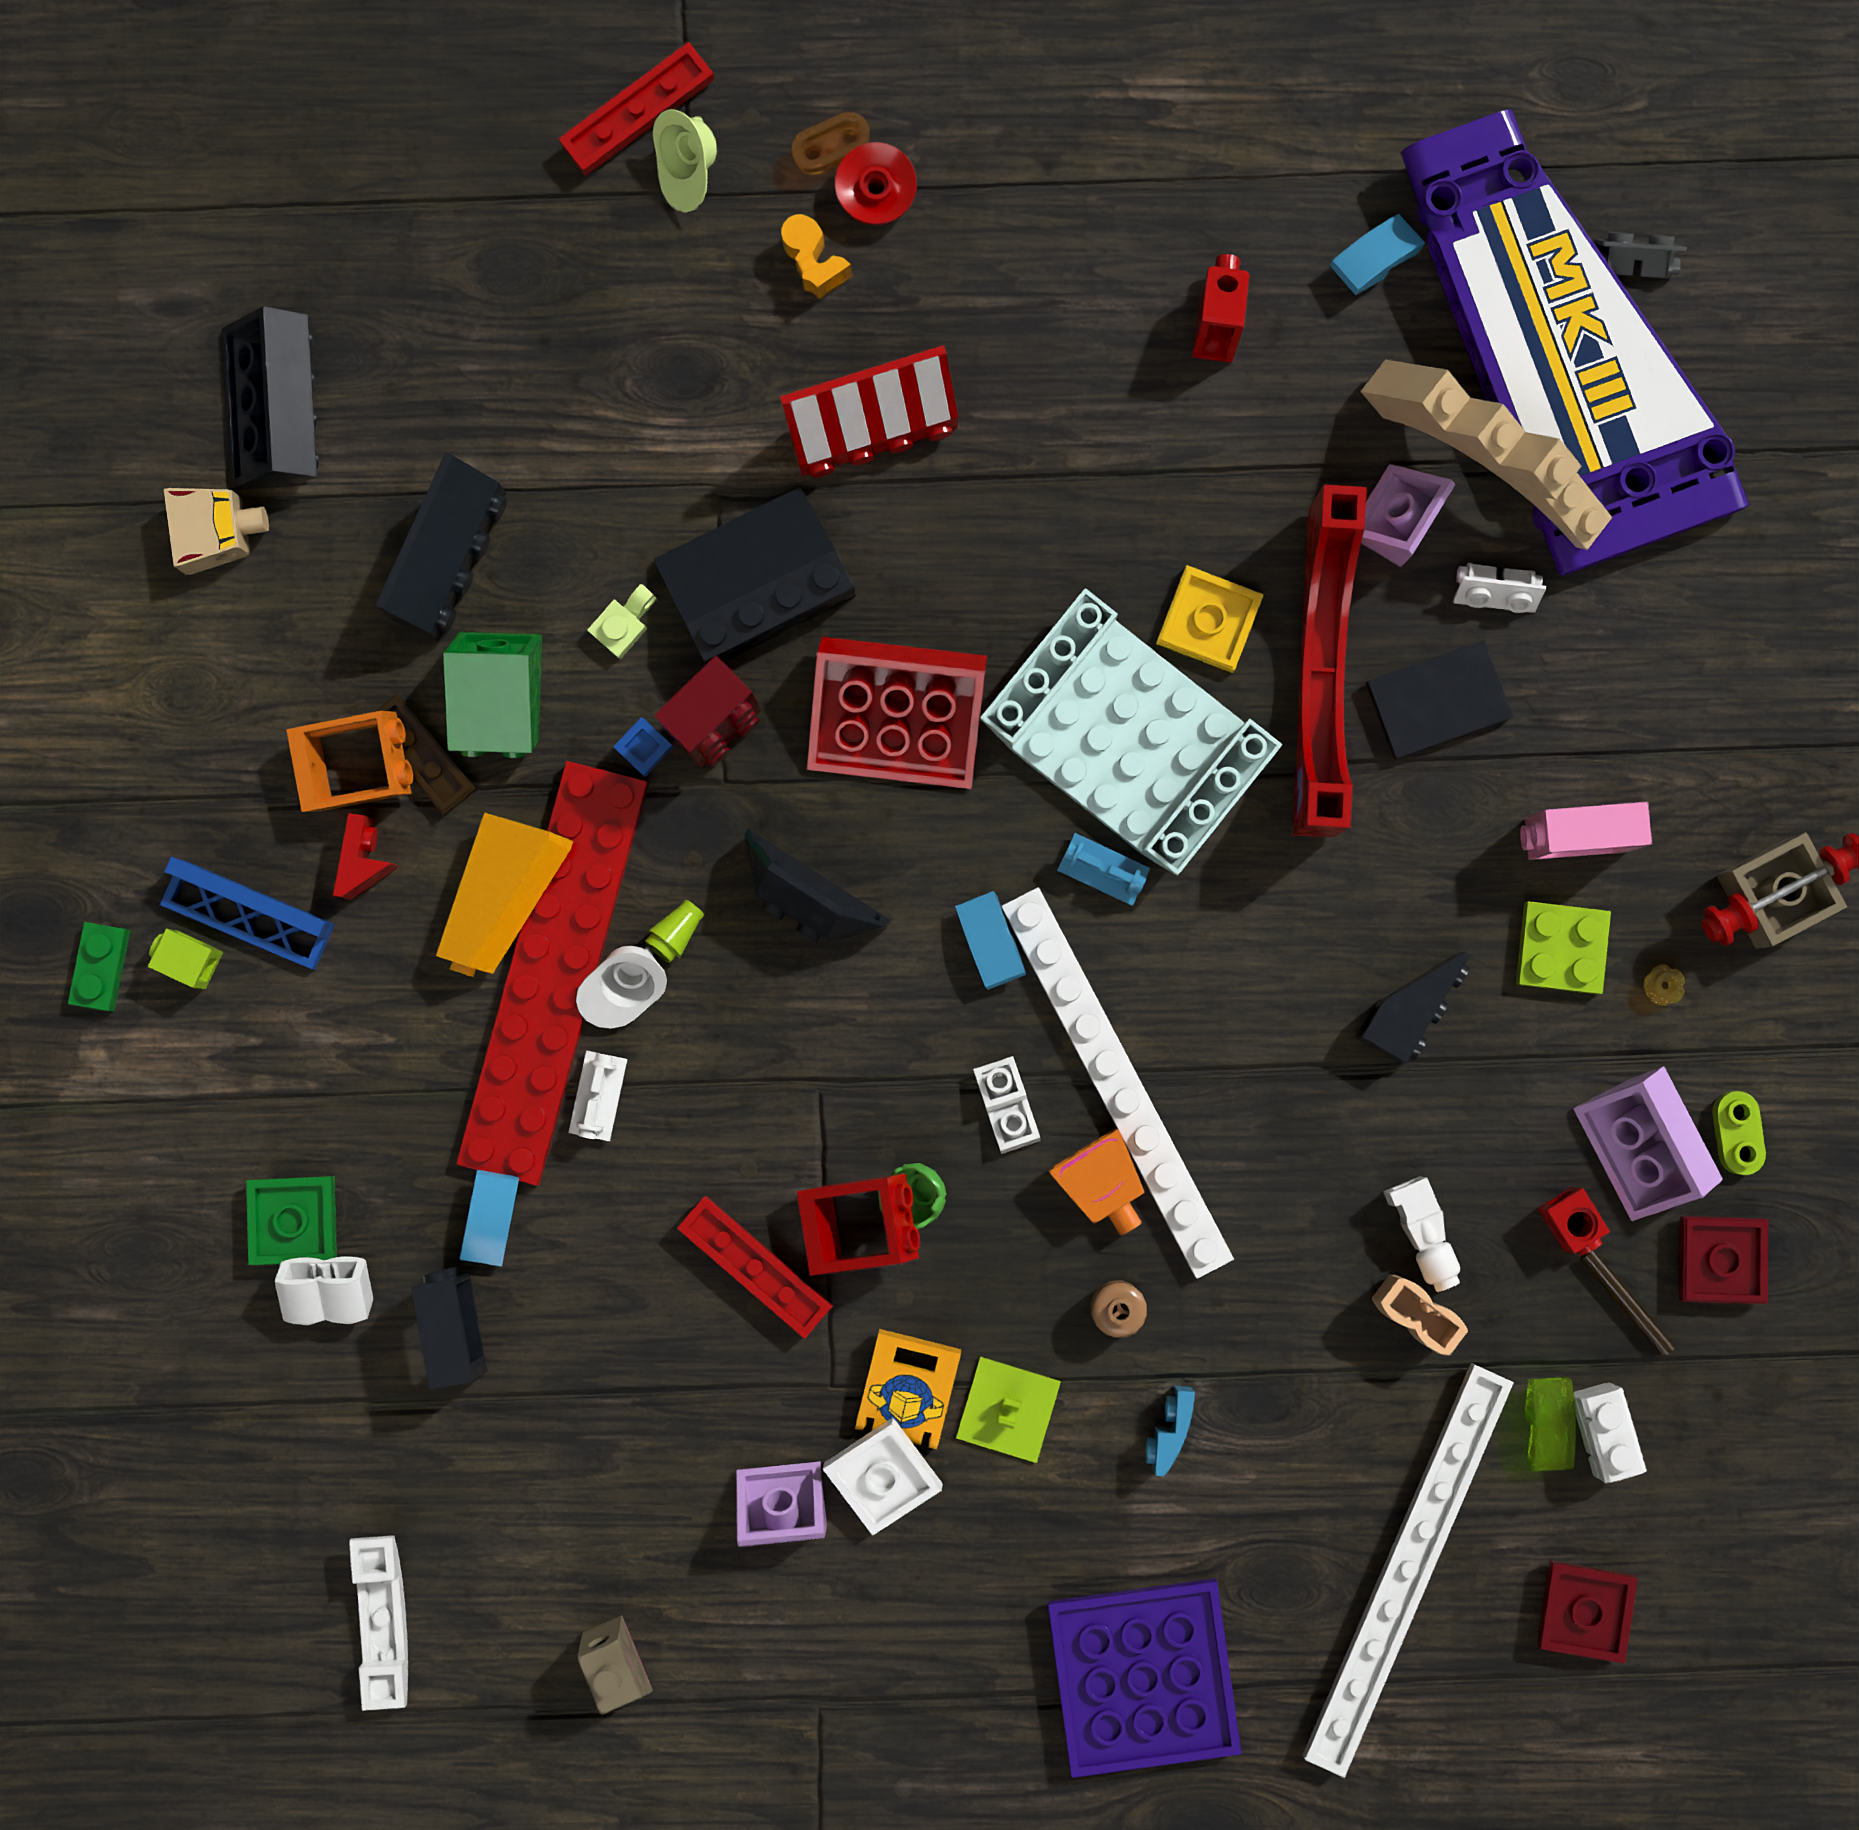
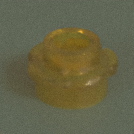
[1644,965,1685,1006]

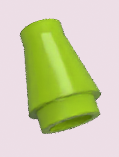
[645,900,704,963]

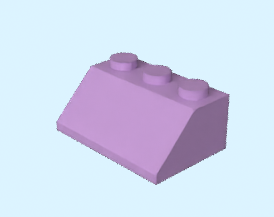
[1573,1066,1723,1221]

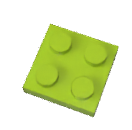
[1515,901,1611,995]

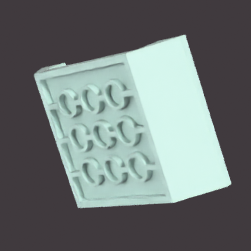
[980,588,1283,876]

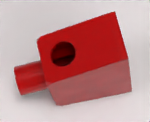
[1192,254,1249,363]

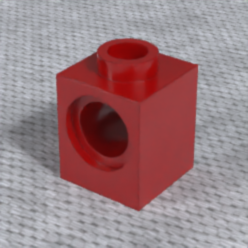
[1537,1186,1610,1255]

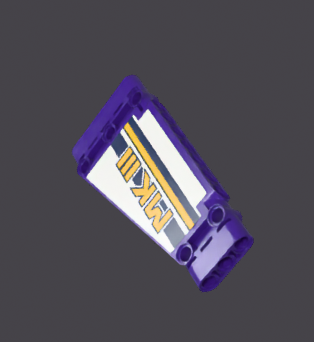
[1400,109,1750,577]

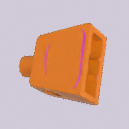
[1048,1128,1144,1236]

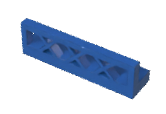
[160,856,335,970]

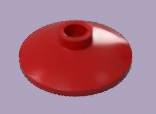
[835,142,917,225]

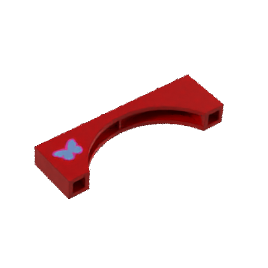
[1292,485,1367,838]

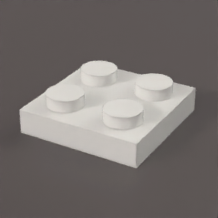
[823,1418,943,1535]

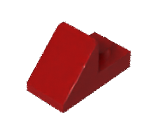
[333,813,398,900]

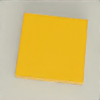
[1156,565,1264,673]

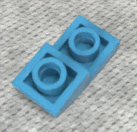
[1330,214,1425,295]
[955,891,1026,990]
[460,1170,519,1267]
[1145,1385,1195,1476]

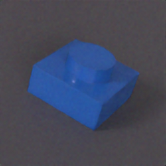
[613,717,673,777]

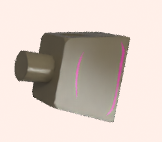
[578,1615,653,1714]

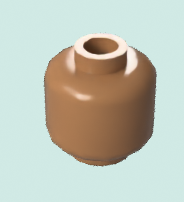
[1090,1280,1147,1338]

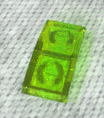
[1524,1377,1576,1472]

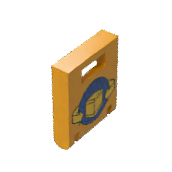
[855,1329,961,1450]

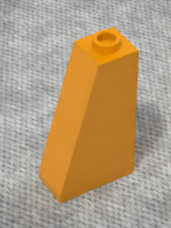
[436,813,573,977]

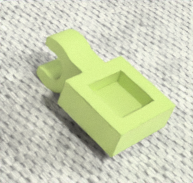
[587,584,657,659]

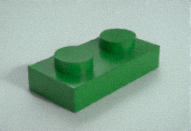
[68,922,131,1012]

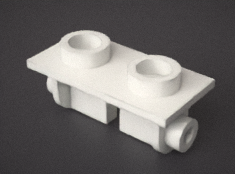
[1453,563,1546,613]
[569,1051,628,1141]

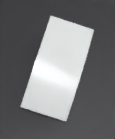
[973,1056,1041,1154]

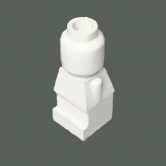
[1383,1176,1460,1292]

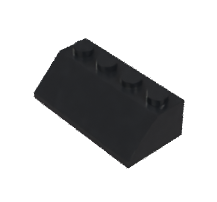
[221,306,319,490]
[375,452,507,641]

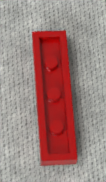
[559,42,715,176]
[677,1196,833,1339]

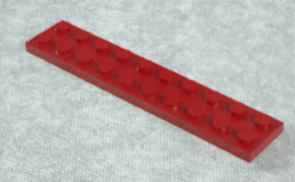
[456,761,649,1186]

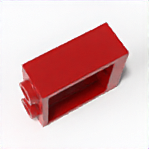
[797,1174,920,1276]

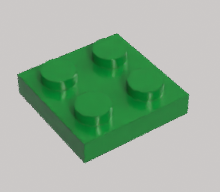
[246,1176,337,1265]

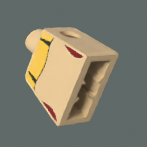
[164,488,269,575]

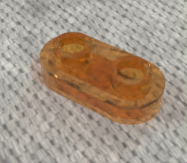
[792,112,870,175]

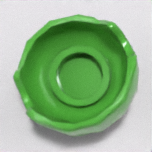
[878,1163,946,1230]

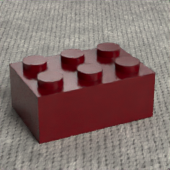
[654,656,761,769]

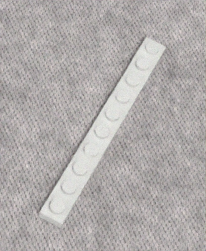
[1001,887,1234,1279]
[1303,1363,1514,1777]

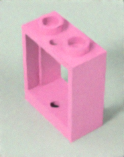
[1520,802,1652,860]

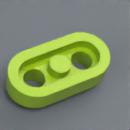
[1712,1091,1766,1175]

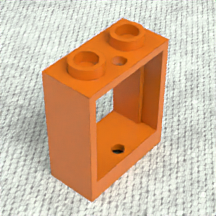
[286,711,413,812]

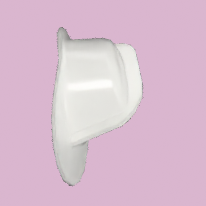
[576,946,667,1029]

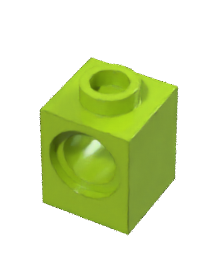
[148,928,223,989]

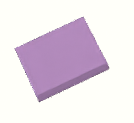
[1361,464,1455,567]
[737,1462,827,1546]

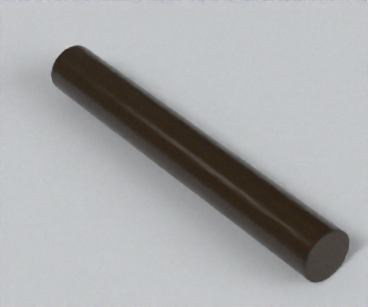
[1580,1250,1675,1357]

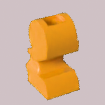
[781,214,852,299]

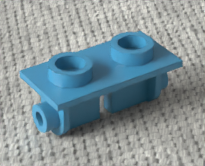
[1057,833,1150,906]

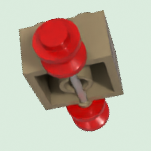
[1701,832,1859,949]

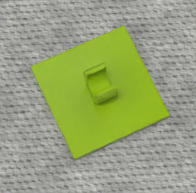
[956,1356,1061,1463]

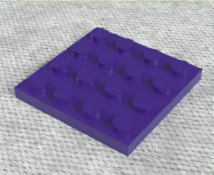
[1048,1578,1241,1778]

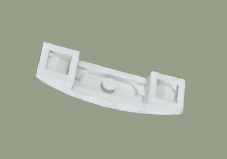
[349,1536,408,1710]

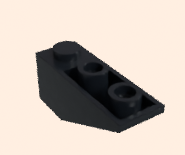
[1355,951,1471,1063]

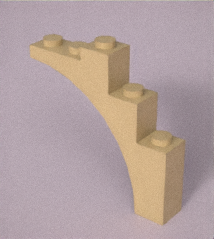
[1361,359,1612,550]

